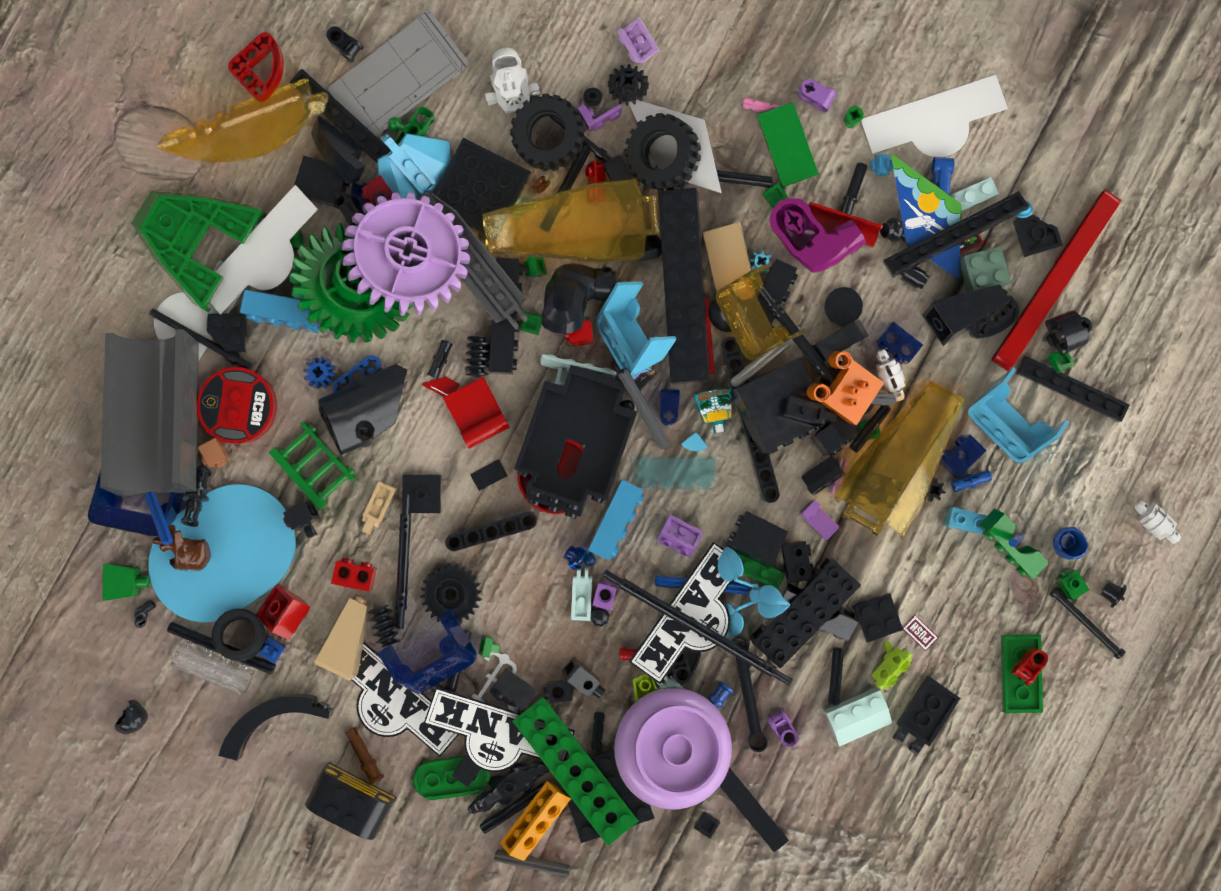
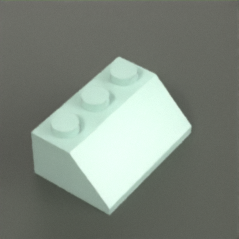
[823,687,892,746]

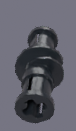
[181,467,212,527]

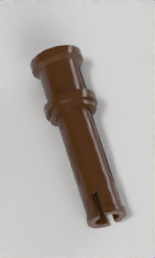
[344,726,385,785]

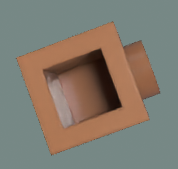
[198,438,231,469]

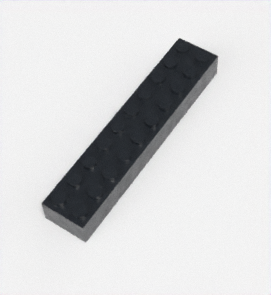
[658,188,711,385]

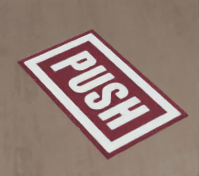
[903,615,939,651]

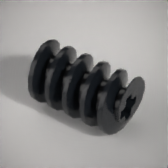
[465,336,491,377]
[367,604,401,647]

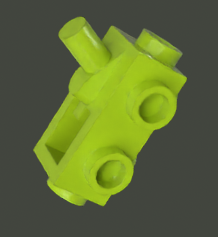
[871,641,913,690]

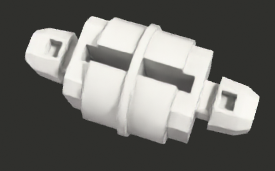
[875,349,906,402]
[1134,500,1181,544]

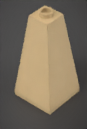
[314,596,370,681]

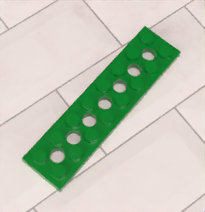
[512,697,638,846]

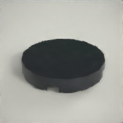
[824,287,863,326]

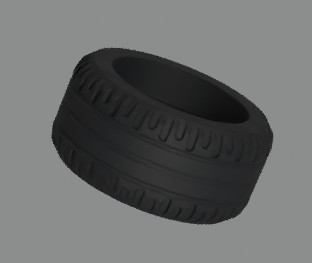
[212,609,266,662]

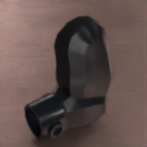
[541,263,616,334]

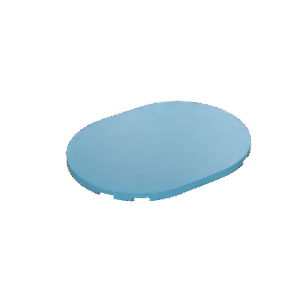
[149,484,296,622]

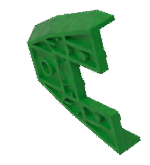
[131,191,267,312]

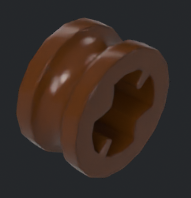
[532,175,550,195]

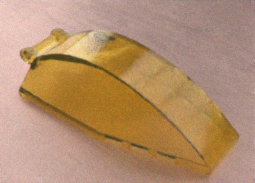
[157,78,329,162]

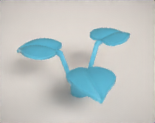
[718,547,790,637]

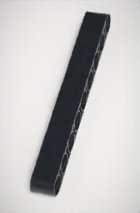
[720,337,780,503]

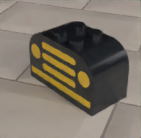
[305,762,397,840]

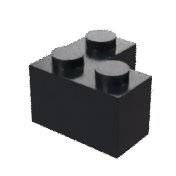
[810,416,857,456]

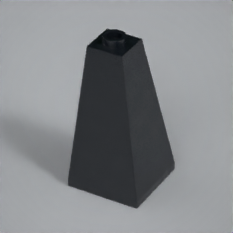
[922,285,1011,346]

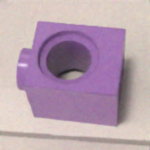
[592,580,617,611]

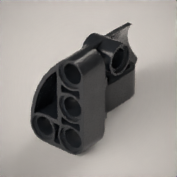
[318,364,407,455]

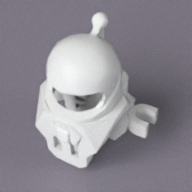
[485,47,540,114]

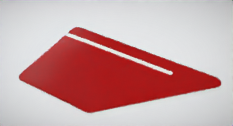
[422,377,459,397]

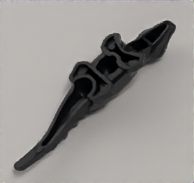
[468,758,568,814]

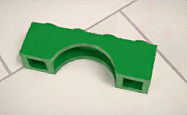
[979,508,1049,579]

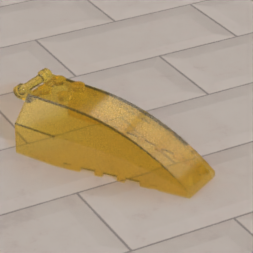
[482,178,661,263]
[834,381,965,540]

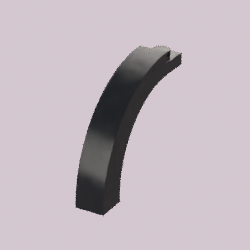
[218,694,334,761]

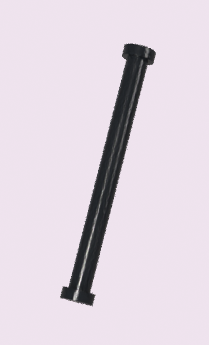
[1049,587,1126,659]

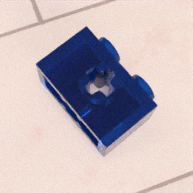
[939,434,987,478]

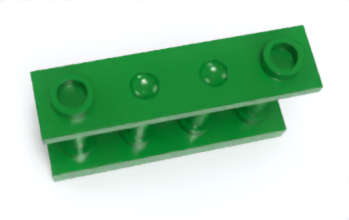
[268,422,357,510]

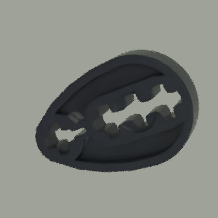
[969,295,1019,339]

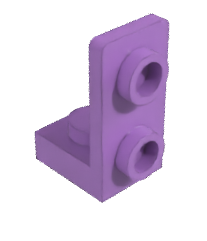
[577,104,622,132]
[799,500,839,540]

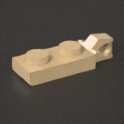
[362,481,397,535]

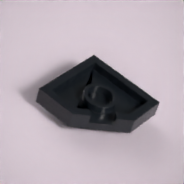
[1013,215,1063,258]
[207,314,248,352]

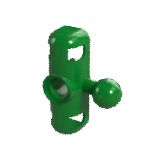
[388,106,435,143]

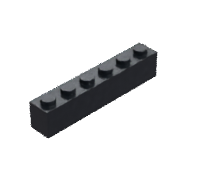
[489,257,524,375]

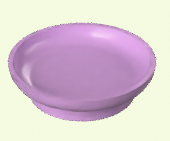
[614,688,732,810]

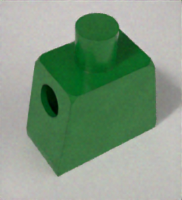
[102,563,151,601]

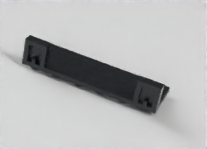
[750,554,861,668]

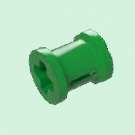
[843,106,864,128]

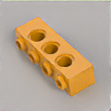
[500,781,571,861]

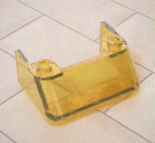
[716,263,806,360]

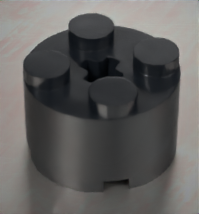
[1045,310,1089,355]

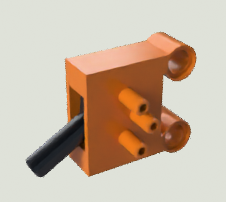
[807,351,896,425]

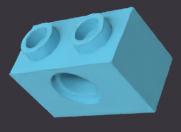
[943,507,987,535]

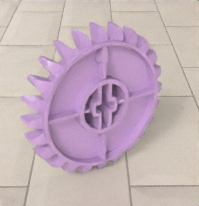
[342,192,470,316]

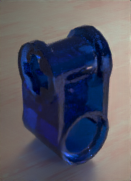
[660,389,680,426]

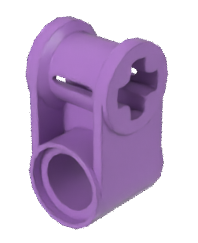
[798,79,837,112]
[766,708,798,747]

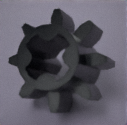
[920,478,946,502]

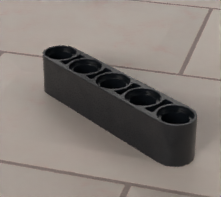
[445,512,538,551]

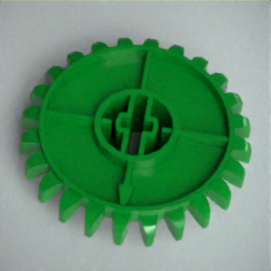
[290,223,413,343]

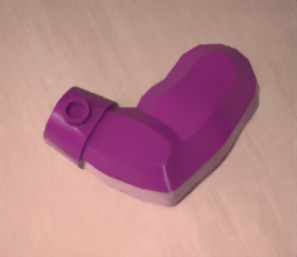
[769,198,866,273]

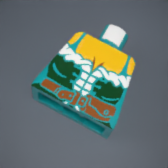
[693,387,731,434]

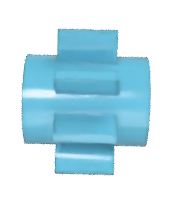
[749,250,773,275]

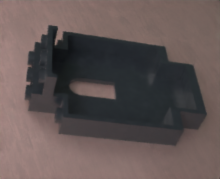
[514,365,637,519]

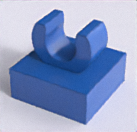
[258,636,286,664]

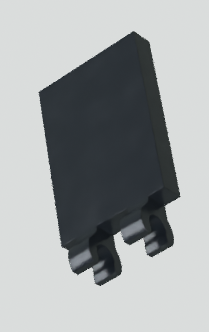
[892,676,961,755]

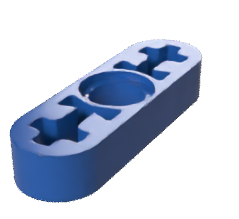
[333,355,382,393]

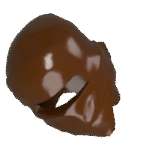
[153,525,211,571]

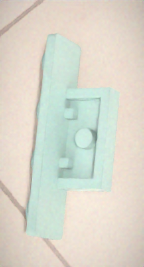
[541,354,617,386]

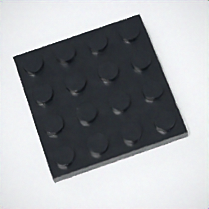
[434,138,531,240]
[563,749,655,843]

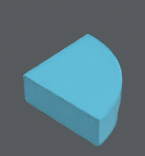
[681,433,708,451]

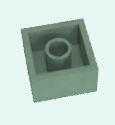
[959,246,1011,292]

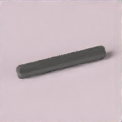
[494,850,570,876]

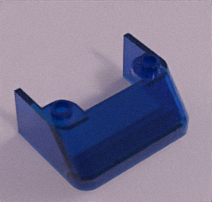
[88,469,184,537]
[378,609,477,694]

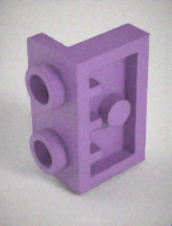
[657,514,704,557]

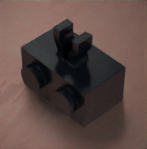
[283,502,321,538]

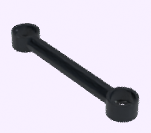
[731,636,768,752]

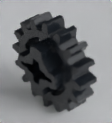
[608,64,649,106]

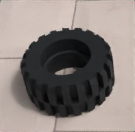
[510,94,586,171]
[624,113,701,191]

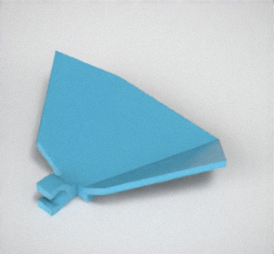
[377,133,451,200]

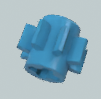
[870,154,893,176]

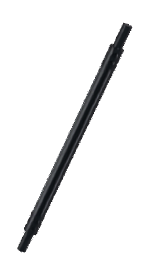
[603,570,793,686]

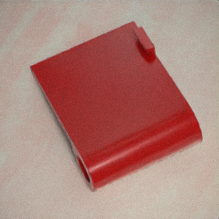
[443,376,510,449]

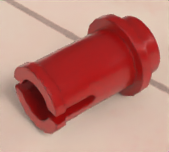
[619,646,637,662]

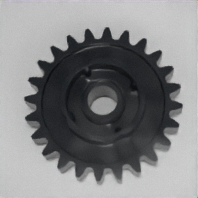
[420,563,483,625]

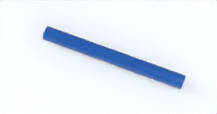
[1009,533,1024,547]

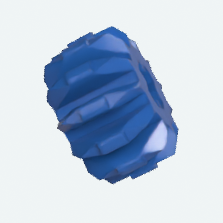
[303,357,337,389]

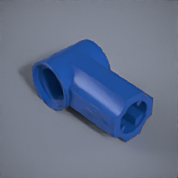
[931,157,955,195]

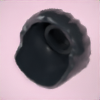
[114,699,148,735]

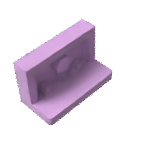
[617,18,660,64]

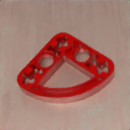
[228,32,284,102]

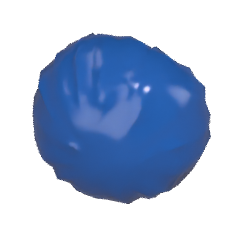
[1053,527,1088,560]

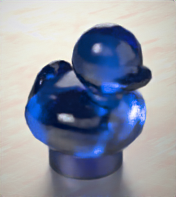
[563,545,596,570]

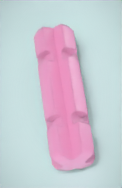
[742,97,780,113]

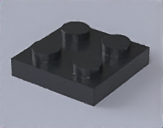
[853,593,903,643]

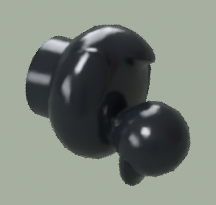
[880,218,906,243]

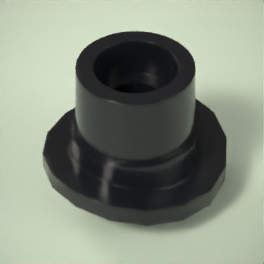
[1100,581,1127,608]

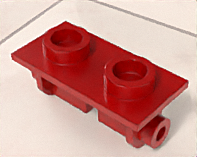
[585,160,606,202]

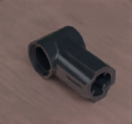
[333,192,364,226]

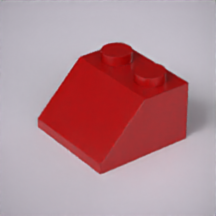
[256,584,310,640]

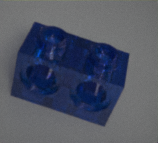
[875,321,923,365]

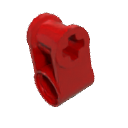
[1011,647,1048,686]

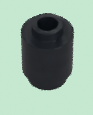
[900,266,929,289]

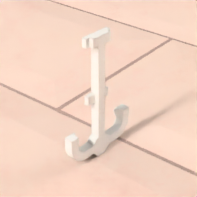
[472,652,517,702]

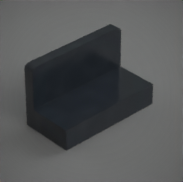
[801,456,846,496]

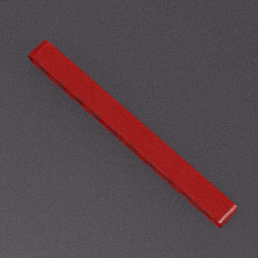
[991,189,1122,371]

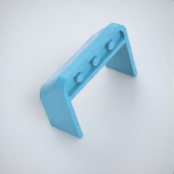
[596,282,676,375]
[968,367,1069,463]

